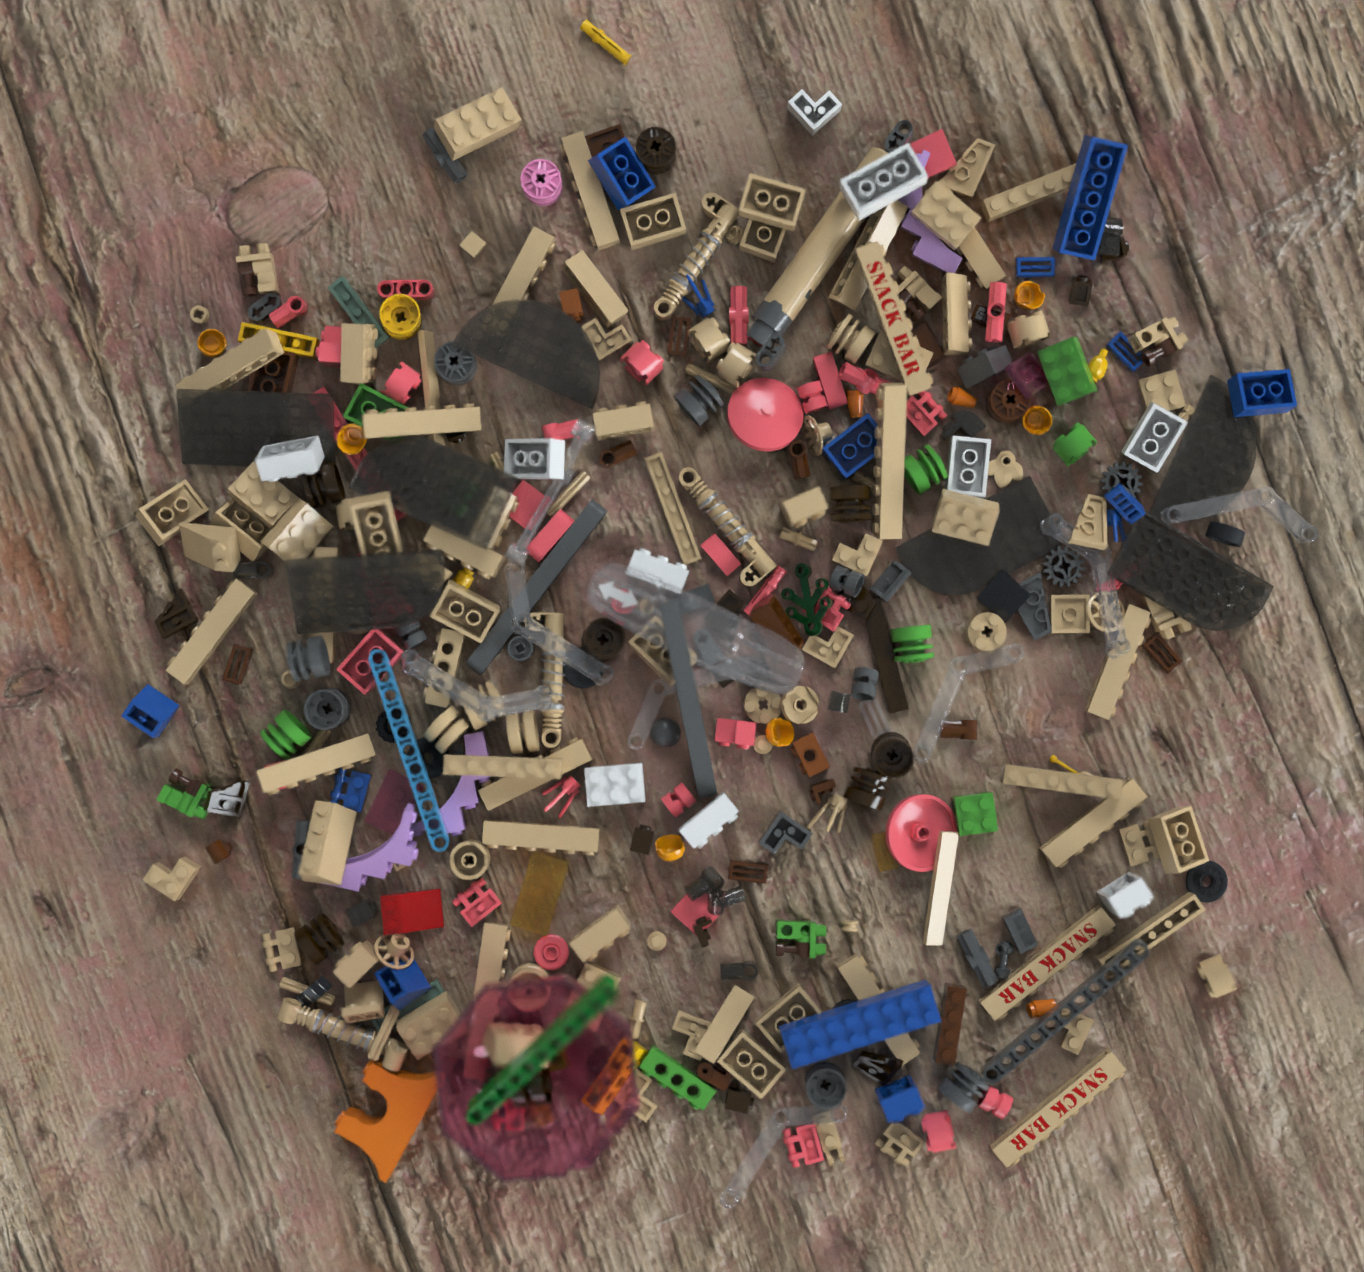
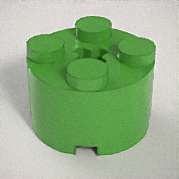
[1052,422,1098,467]

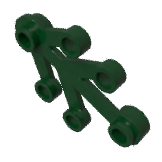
[781,563,833,636]

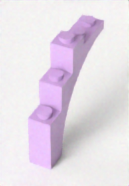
[898,150,962,274]
[412,731,492,837]
[321,803,419,892]

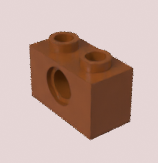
[559,288,584,323]
[790,732,830,777]

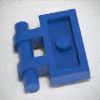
[330,767,372,812]

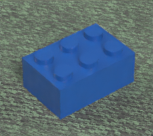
[588,137,656,211]
[1227,369,1297,417]
[822,413,877,480]
[874,1074,925,1123]

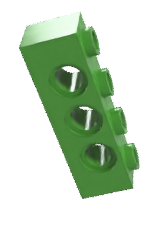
[639,1044,716,1110]

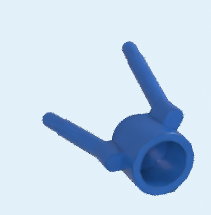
[681,275,715,318]
[1096,510,1129,555]

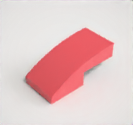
[700,533,741,576]

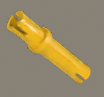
[580,19,632,65]

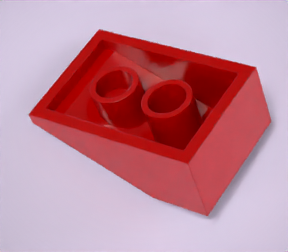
[380,888,444,935]

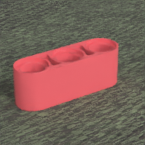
[377,279,435,300]
[813,352,847,410]
[525,509,574,563]

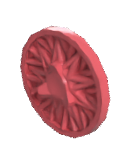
[533,934,569,970]

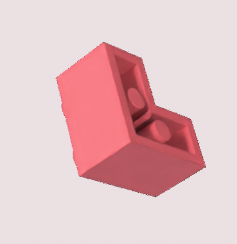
[316,326,342,368]
[714,718,756,749]

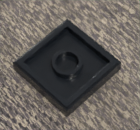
[976,569,1031,623]

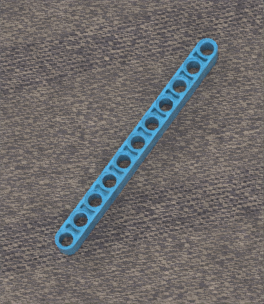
[369,649,450,852]

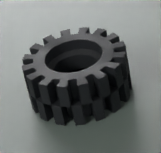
[376,708,412,743]

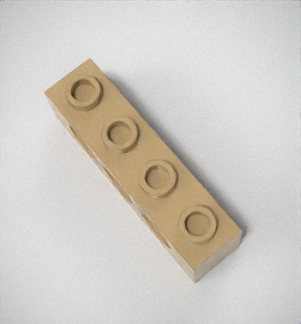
[423,628,466,708]

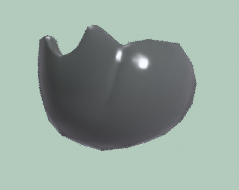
[650,718,681,747]

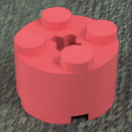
[620,340,664,386]
[380,362,422,405]
[921,1109,956,1153]

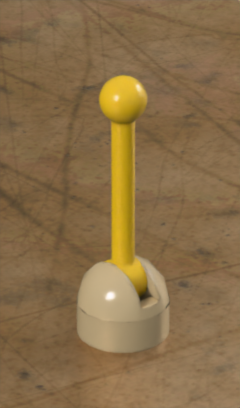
[1049,755,1094,776]

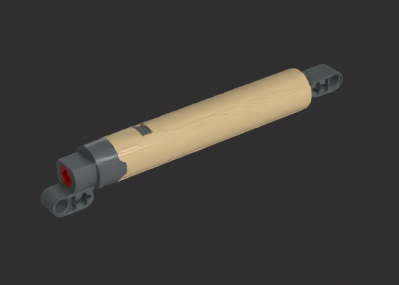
[746,120,914,371]

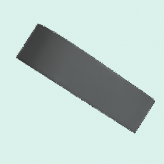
[248,292,282,323]

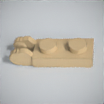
[812,1109,845,1166]

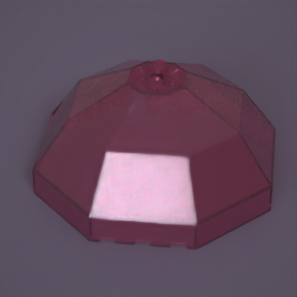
[433,975,640,1183]

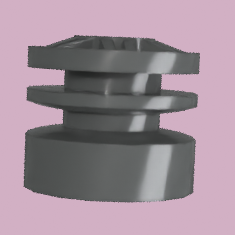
[434,341,478,386]
[673,375,724,427]
[287,636,330,682]
[304,688,351,730]
[805,1061,847,1109]
[938,1062,990,1114]

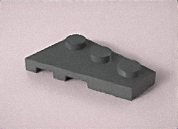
[1017,572,1052,641]

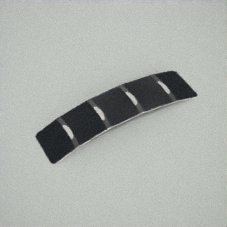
[294,976,332,1008]

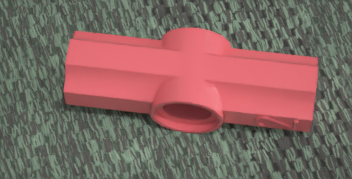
[985,282,1007,343]
[729,286,749,345]
[838,362,892,395]

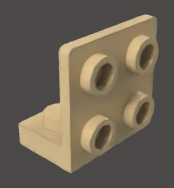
[342,980,385,1023]

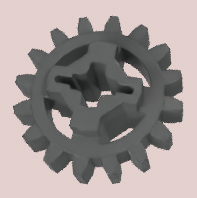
[1099,462,1143,504]
[1042,546,1085,587]

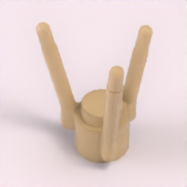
[807,793,848,833]

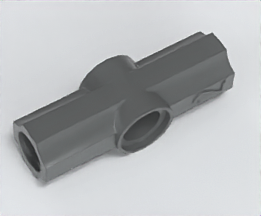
[422,127,468,184]
[292,820,310,879]
[957,929,998,988]

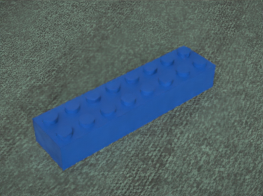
[778,979,941,1069]

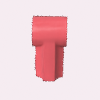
[269,296,308,329]
[542,419,582,440]

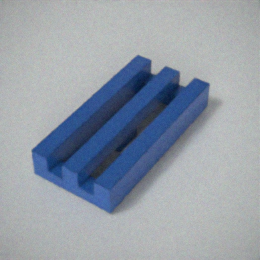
[1015,257,1055,278]
[1106,331,1143,372]

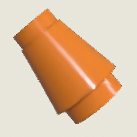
[947,386,977,408]
[846,390,864,418]
[1026,998,1056,1020]

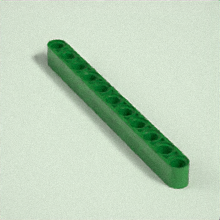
[466,975,617,1125]

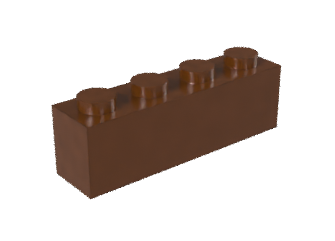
[933,983,967,1066]

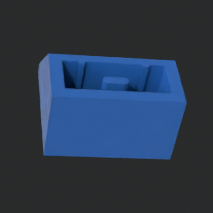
[121,684,180,738]
[374,958,432,1010]

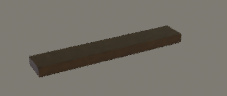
[865,598,909,714]

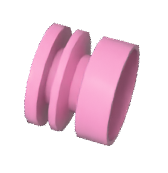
[521,159,563,206]

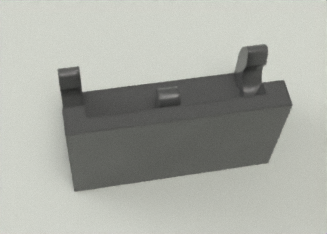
[869,560,912,603]
[1002,908,1037,954]

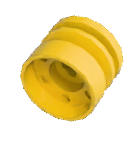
[380,294,422,340]

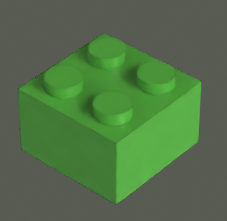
[952,791,998,836]

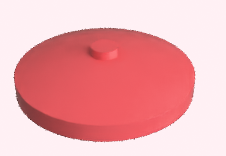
[727,378,804,451]
[885,794,957,872]

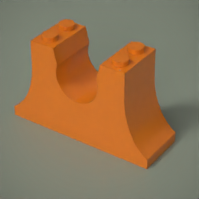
[334,1057,445,1183]

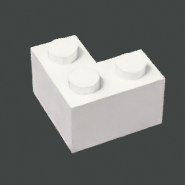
[787,89,842,136]

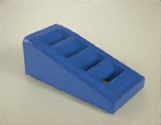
[1105,484,1145,524]

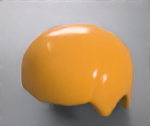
[1014,281,1045,310]
[197,329,227,358]
[1022,405,1052,435]
[337,423,367,455]
[765,718,794,747]
[655,834,685,861]

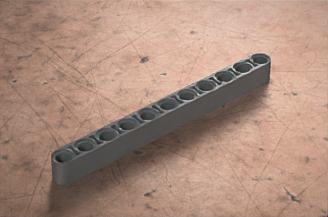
[465,499,608,676]
[659,599,718,799]
[983,939,1149,1084]

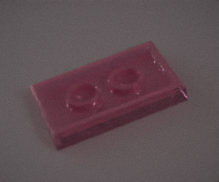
[1004,352,1049,400]
[364,769,424,835]

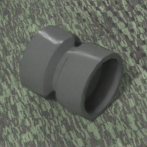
[829,565,865,597]
[394,616,428,651]
[508,636,534,661]
[850,667,879,701]

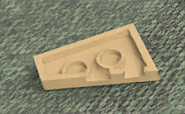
[940,138,995,199]
[1068,494,1107,550]

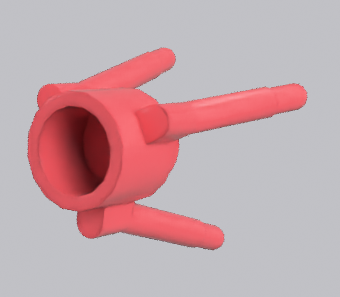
[542,775,581,818]

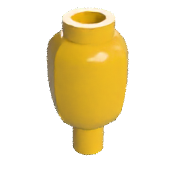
[1088,349,1108,384]
[453,567,474,588]

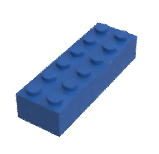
[1052,134,1128,260]

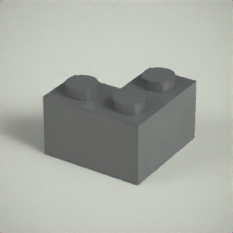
[957,345,1015,389]
[758,810,812,854]

